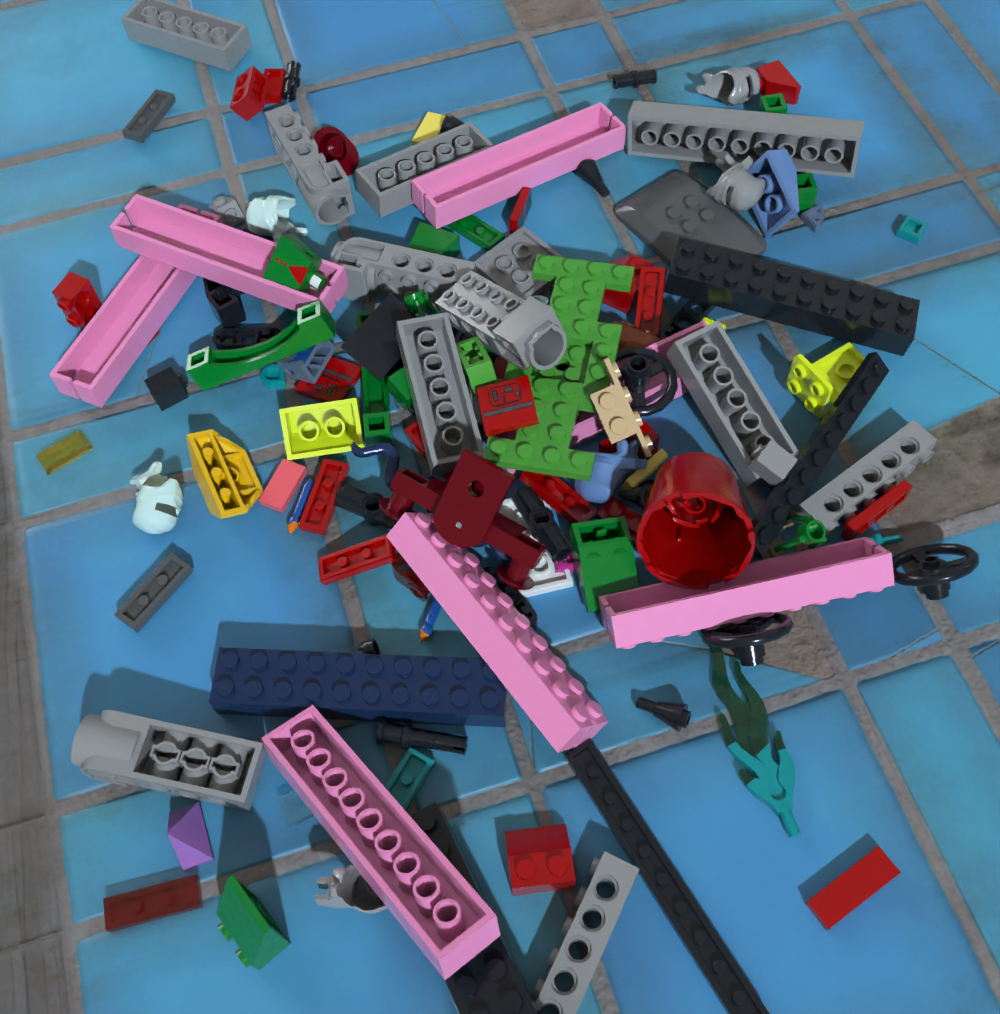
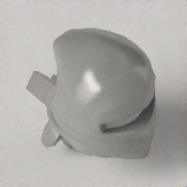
[695,66,760,106]
[706,153,766,212]
[314,864,387,914]

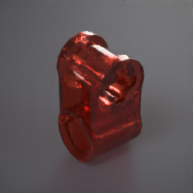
[392,552,430,602]

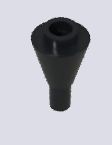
[577,159,610,198]
[636,697,692,732]

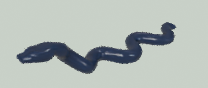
[351,442,512,565]

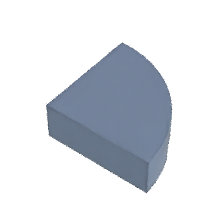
[800,204,824,233]

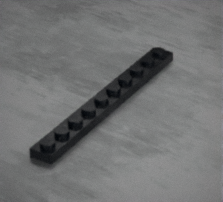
[751,352,889,557]
[564,739,769,1014]

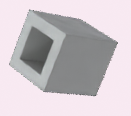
[748,439,798,487]

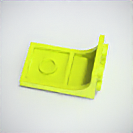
[786,342,865,419]

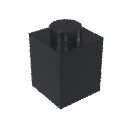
[144,366,188,411]

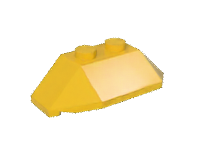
[186,429,263,519]

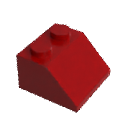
[602,254,654,315]
[505,824,576,896]

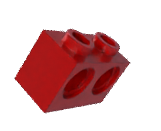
[230,66,269,121]
[52,272,102,329]

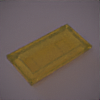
[36,431,94,475]

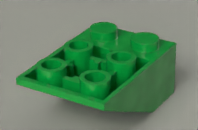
[567,516,639,613]

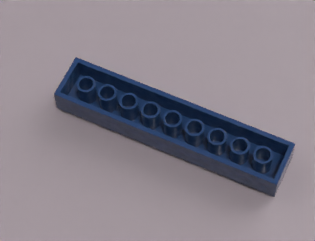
[209,647,507,727]

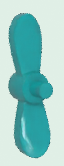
[855,534,904,546]

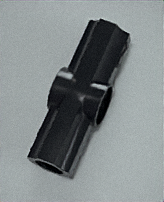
[334,483,398,529]
[512,486,573,562]

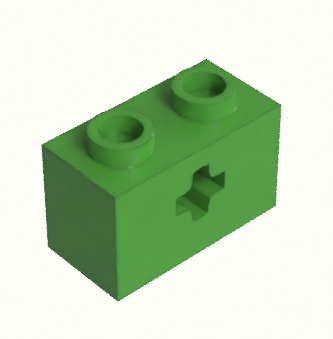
[456,335,498,395]

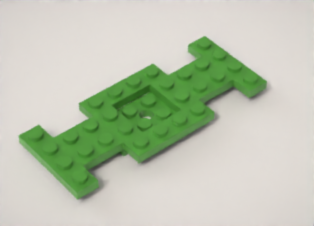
[483,254,634,482]

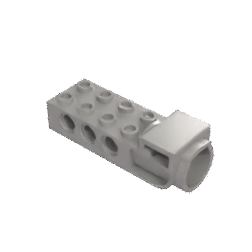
[264,103,356,226]
[329,237,477,309]
[435,270,567,371]
[71,710,268,811]

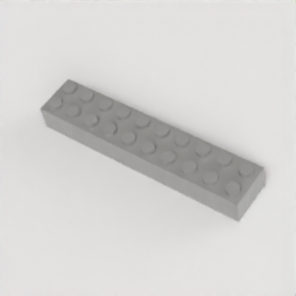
[628,100,865,178]

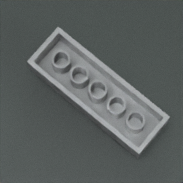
[121,0,252,72]
[355,122,494,218]
[396,312,485,476]
[666,320,799,487]

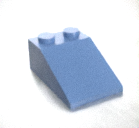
[748,149,799,238]

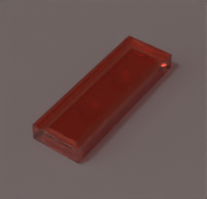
[103,874,203,932]

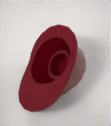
[314,126,359,176]

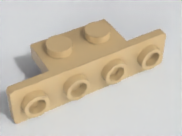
[589,357,654,459]

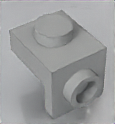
[207,196,245,227]

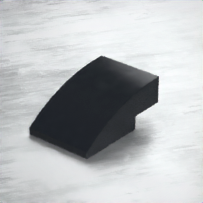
[341,293,418,382]

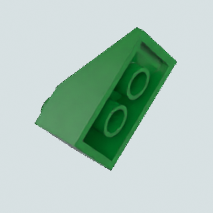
[216,875,291,970]

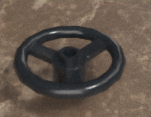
[615,347,678,417]
[892,543,979,600]
[700,612,794,666]

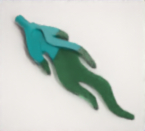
[700,635,801,838]

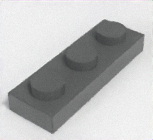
[122,89,176,143]
[114,553,194,633]

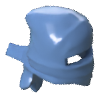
[573,439,647,504]

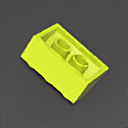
[279,398,365,460]

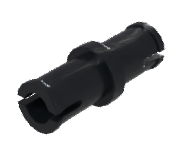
[282,61,301,102]
[612,69,657,89]

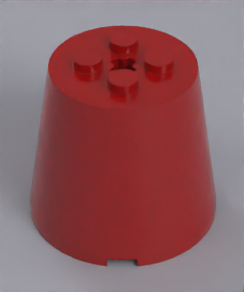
[636,452,755,590]

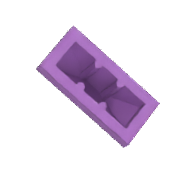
[167,801,214,871]

